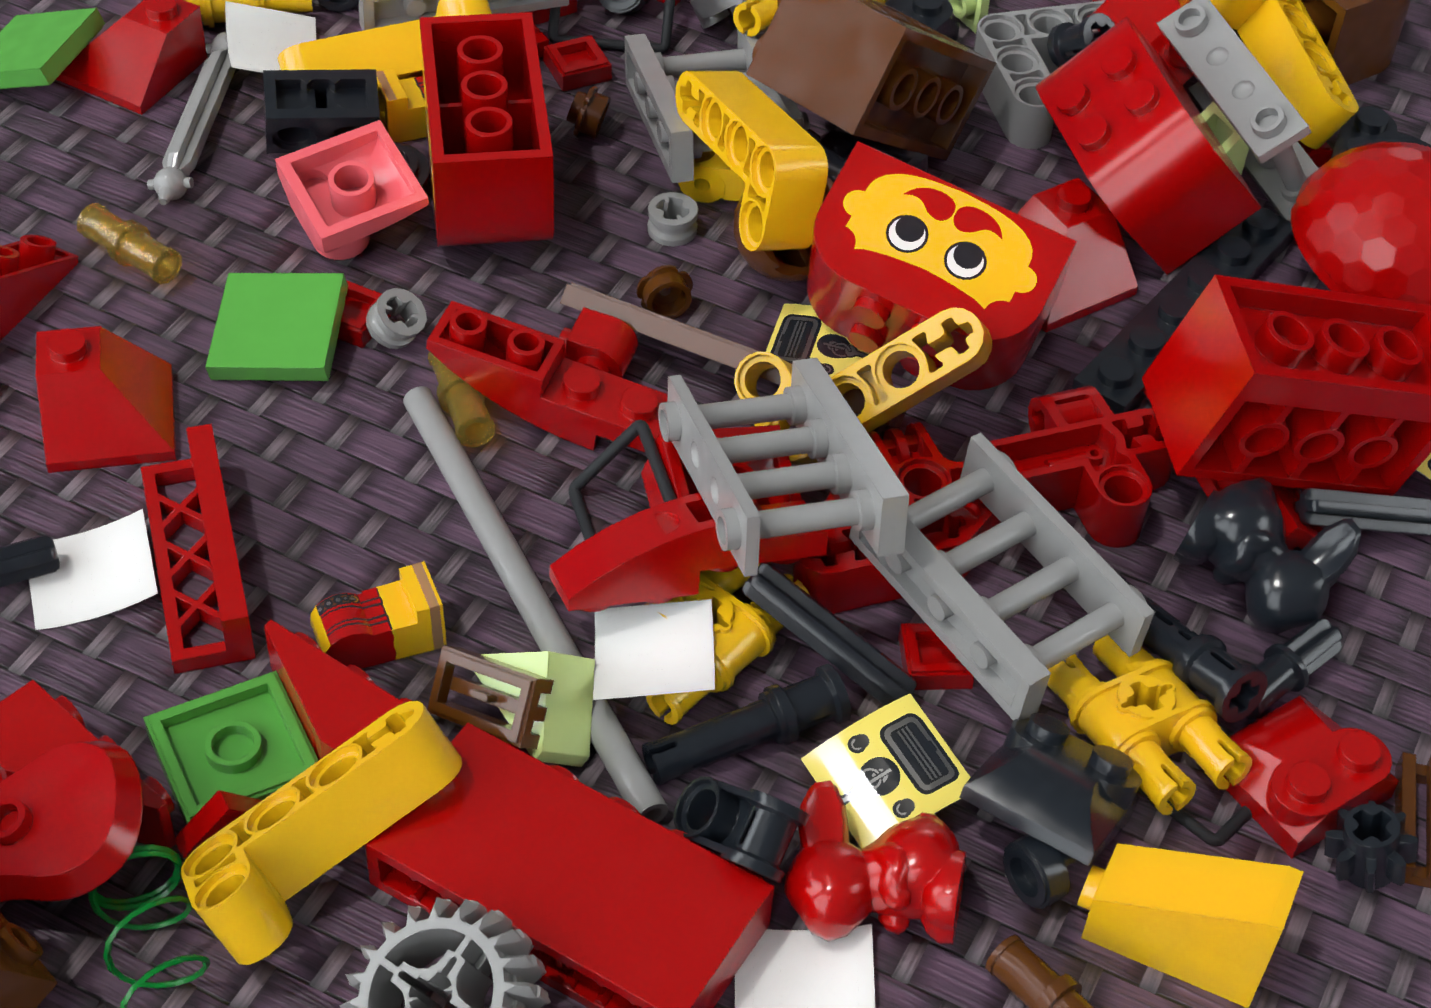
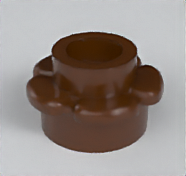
[566,86,611,138]
[636,265,693,319]

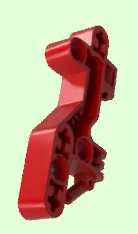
[793,385,1173,614]

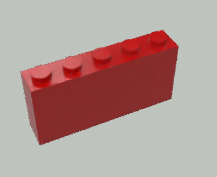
[365,722,774,1008]

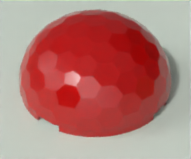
[1291,142,1431,305]

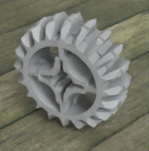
[339,897,551,1008]

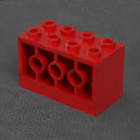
[1142,274,1431,495]

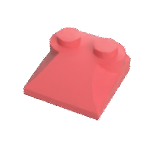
[275,120,429,260]

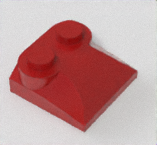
[1223,695,1399,859]

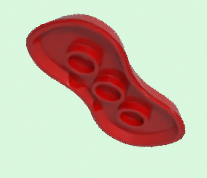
[0,741,143,902]

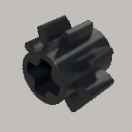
[1324,800,1418,893]

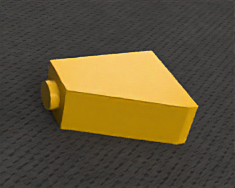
[1077,843,1304,1008]

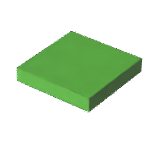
[0,8,105,89]
[205,273,348,381]
[143,671,319,825]

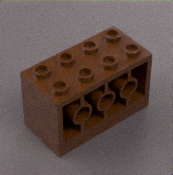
[746,0,997,161]

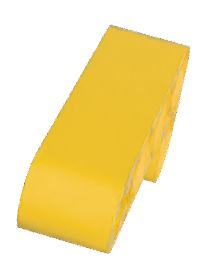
[277,0,492,80]
[1210,0,1359,149]
[675,71,828,251]
[734,308,992,465]
[181,701,462,965]

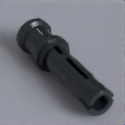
[1120,575,1268,723]
[642,663,852,786]

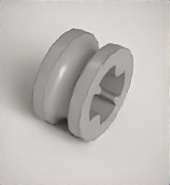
[647,192,698,247]
[366,288,427,349]

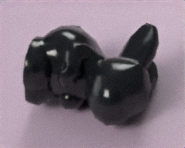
[1173,477,1361,635]

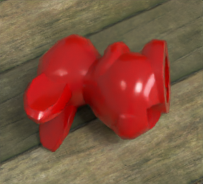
[785,780,967,945]

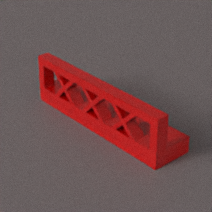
[140,423,256,674]

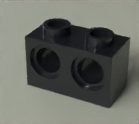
[263,69,380,154]

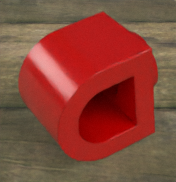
[559,307,638,378]

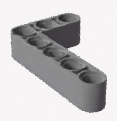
[973,0,1106,149]

